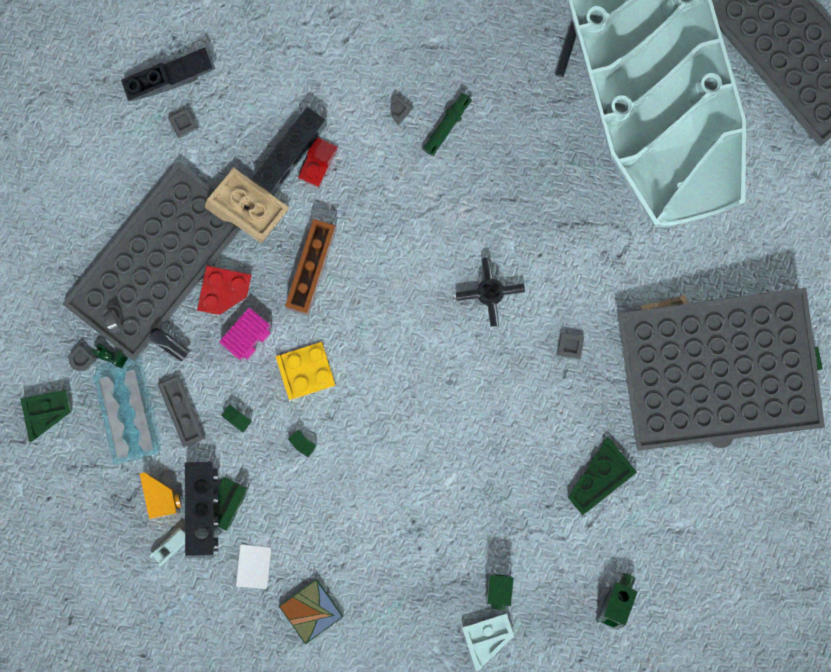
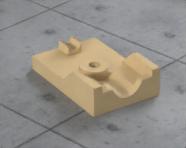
[205,168,289,244]

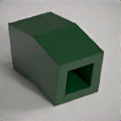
[221,404,252,433]
[287,430,317,458]

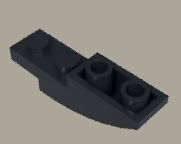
[121,47,215,101]

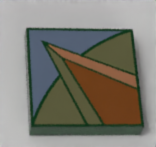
[279,579,344,644]

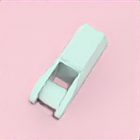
[150,527,185,567]

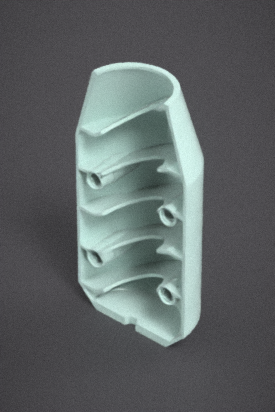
[567,0,746,227]

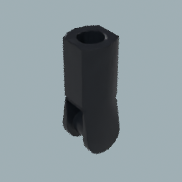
[149,328,190,362]

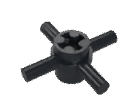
[456,258,525,327]

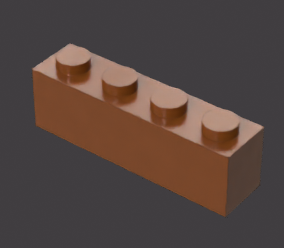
[285,219,337,316]

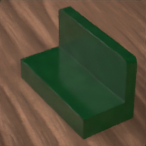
[206,477,249,531]

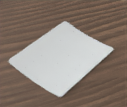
[236,545,271,589]

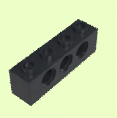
[252,106,327,196]
[185,462,219,558]

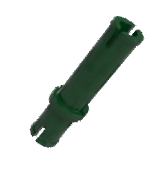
[422,92,472,157]

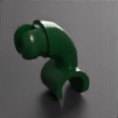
[92,343,128,368]

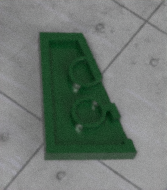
[568,436,637,516]

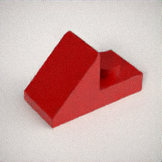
[298,138,338,188]

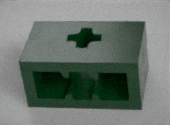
[486,573,514,610]

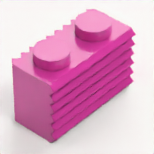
[219,307,271,362]

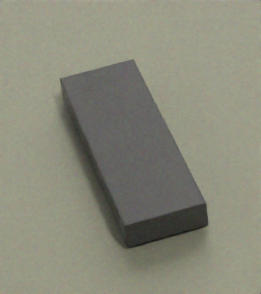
[158,375,205,448]

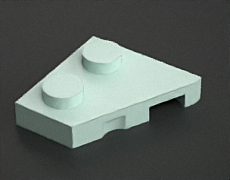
[462,613,514,671]

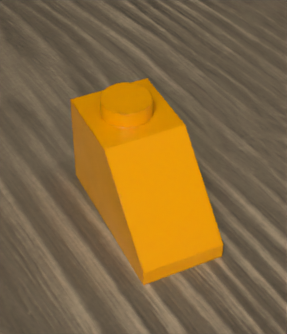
[139,472,182,519]

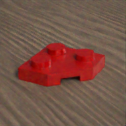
[197,265,252,315]

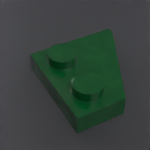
[20,389,72,442]

